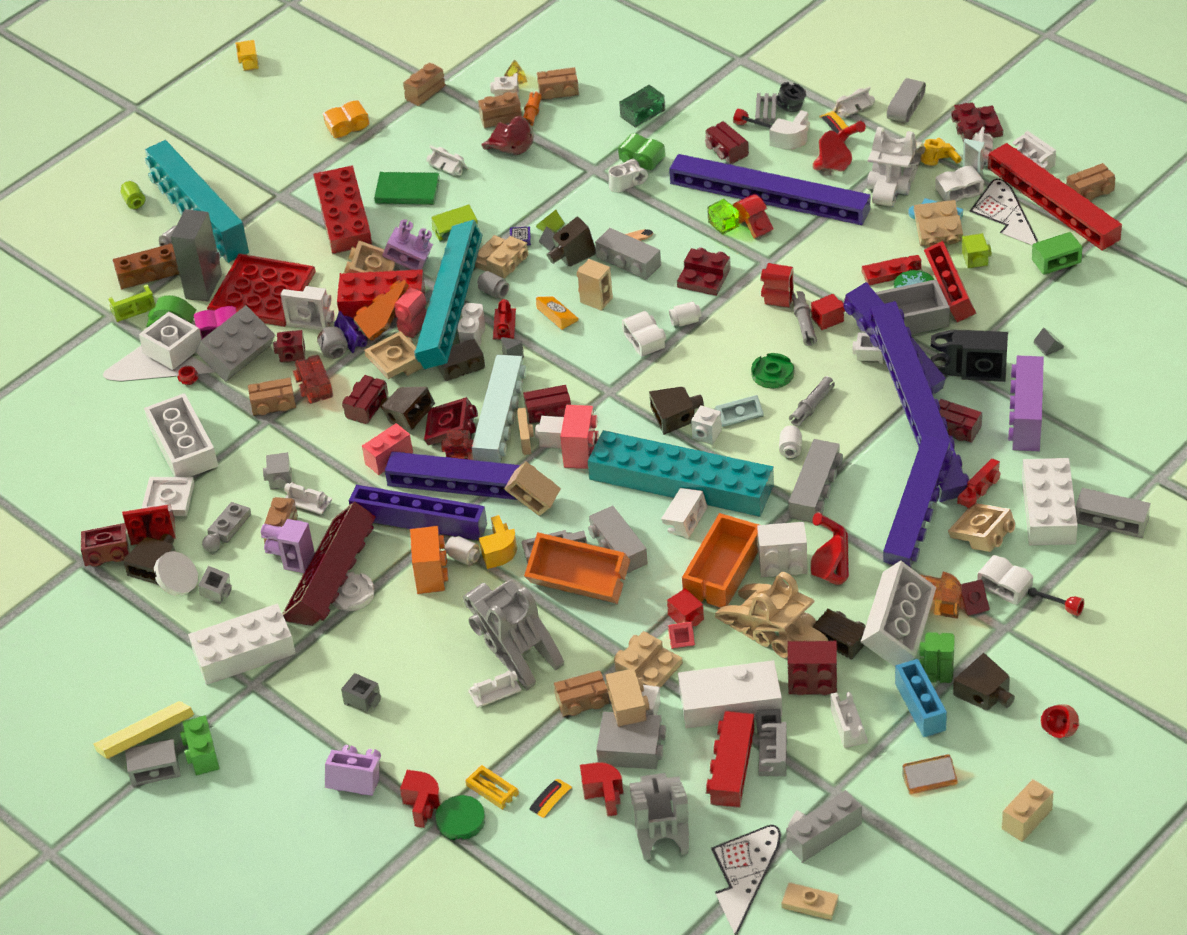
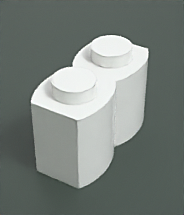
[935,166,984,202]
[457,303,485,347]
[622,311,666,357]
[977,555,1033,605]

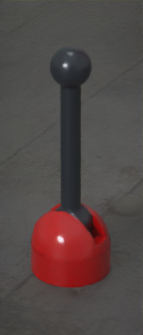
[733,108,773,128]
[1028,587,1085,617]

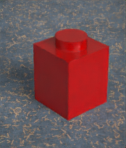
[811,294,845,330]
[667,588,704,627]

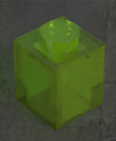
[707,198,739,235]

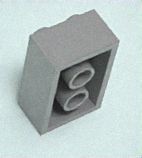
[196,305,275,382]

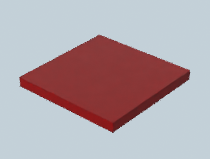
[207,254,316,327]

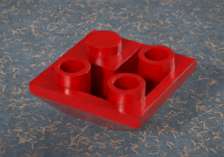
[122,504,176,545]

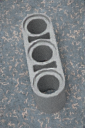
[887,78,926,123]

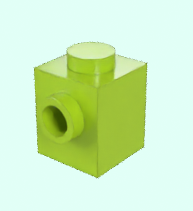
[962,233,992,269]

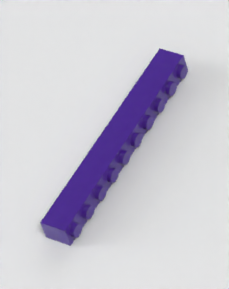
[669,154,870,226]
[869,301,969,502]

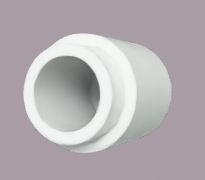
[669,302,702,327]
[779,425,802,458]
[445,536,481,566]

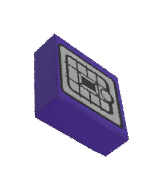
[510,226,531,246]

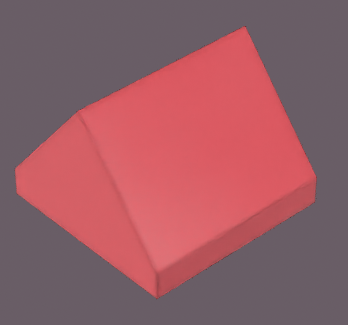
[668,621,695,649]

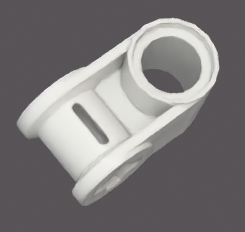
[609,159,648,193]

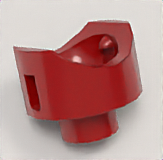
[1041,704,1079,738]

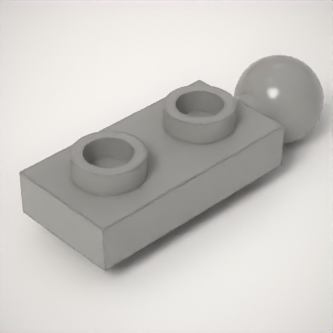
[202,502,251,552]

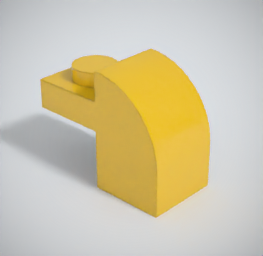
[479,515,517,569]

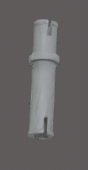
[791,291,817,346]
[789,376,835,426]

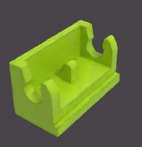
[431,204,478,241]
[108,285,156,322]

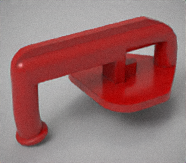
[812,121,866,171]
[811,512,849,585]

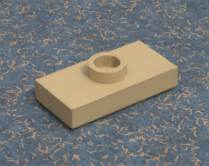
[517,408,534,455]
[782,883,839,920]

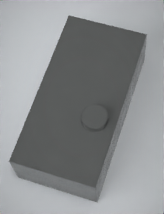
[171,209,222,302]

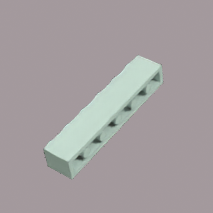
[472,355,527,463]

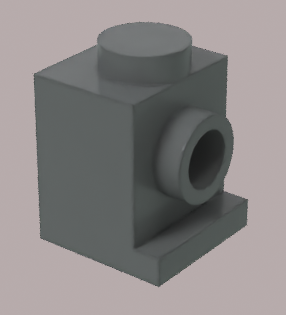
[341,673,381,712]

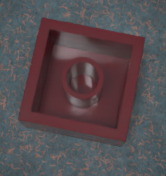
[788,641,837,695]

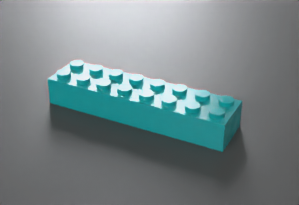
[145,139,249,263]
[588,430,774,517]

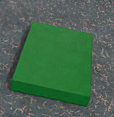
[374,172,440,204]

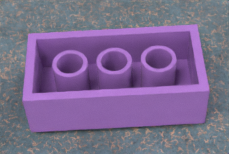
[1008,355,1044,451]

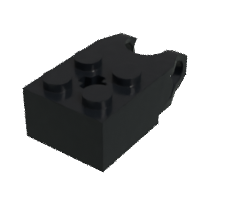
[931,330,1008,382]

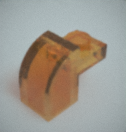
[919,571,962,619]

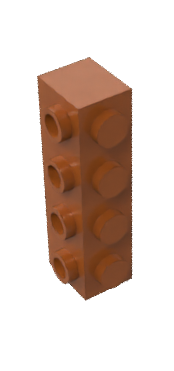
[112,243,179,290]

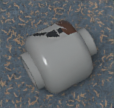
[317,327,348,359]

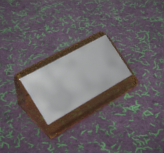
[902,754,958,795]

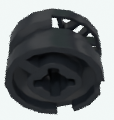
[775,82,806,112]

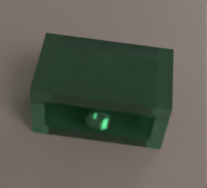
[619,84,665,128]

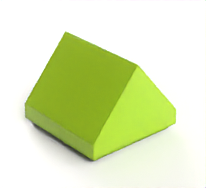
[536,209,565,232]

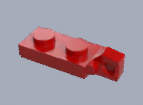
[861,255,922,285]
[957,459,1001,509]

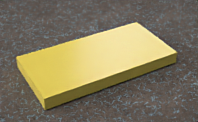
[93,701,194,759]

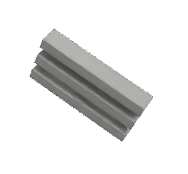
[755,93,777,124]

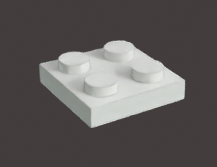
[142,477,195,516]

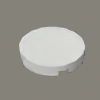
[154,551,198,596]
[332,572,375,611]

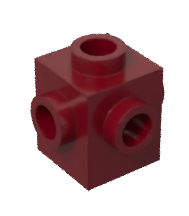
[273,330,305,362]

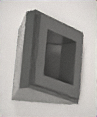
[539,227,557,251]
[1034,327,1064,356]
[501,337,524,359]
[756,709,781,735]

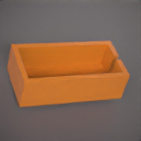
[682,513,759,608]
[524,532,630,604]

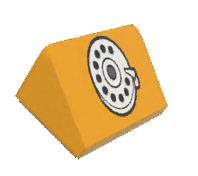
[536,296,579,330]

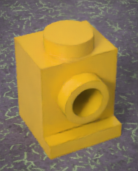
[235,40,259,71]

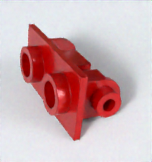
[493,299,516,340]

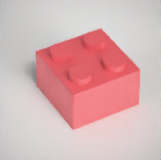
[560,405,599,469]

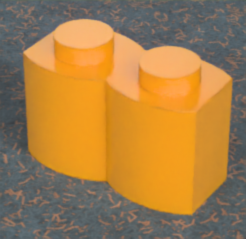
[323,100,370,138]

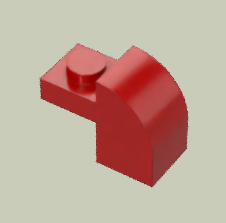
[731,195,774,239]
[580,762,624,816]
[400,769,442,828]

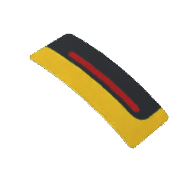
[819,111,848,134]
[529,779,572,818]

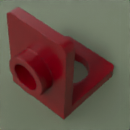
[953,579,990,616]

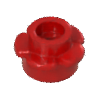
[177,366,198,385]

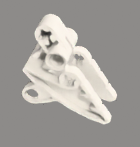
[867,127,925,207]

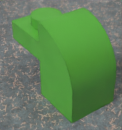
[146,295,197,328]

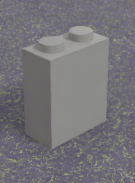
[596,712,666,769]

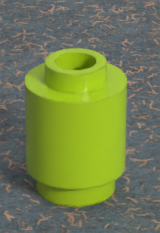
[120,181,146,209]

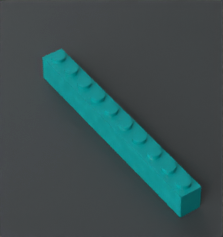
[414,220,483,370]

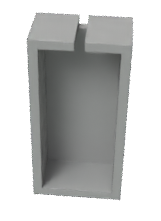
[860,280,950,334]

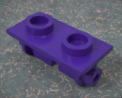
[334,311,368,353]

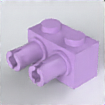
[382,219,433,270]
[261,519,315,573]
[325,745,381,796]

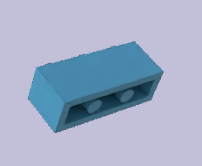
[895,659,947,738]

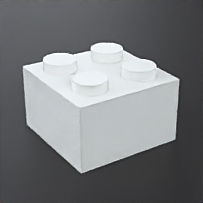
[139,312,201,370]
[757,522,807,577]

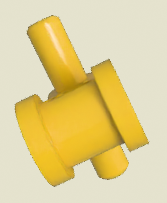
[920,138,962,166]

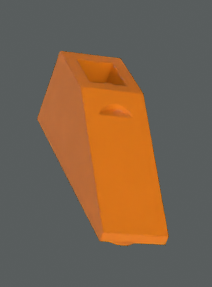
[353,280,409,341]

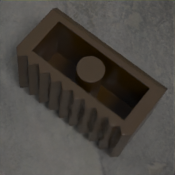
[437,338,485,381]
[813,608,866,660]

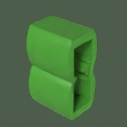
[618,133,666,170]

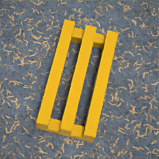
[465,765,519,810]

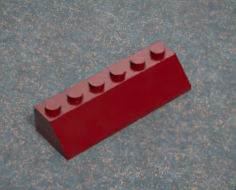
[282,501,376,626]

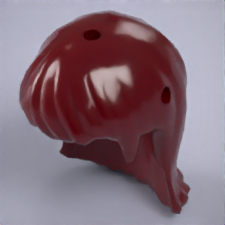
[481,116,534,155]

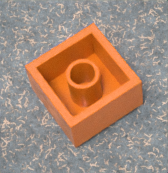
[410,526,449,594]

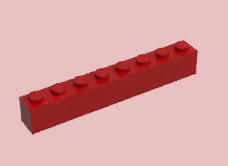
[988,143,1122,251]

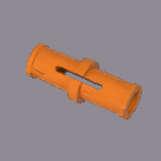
[523,91,542,126]

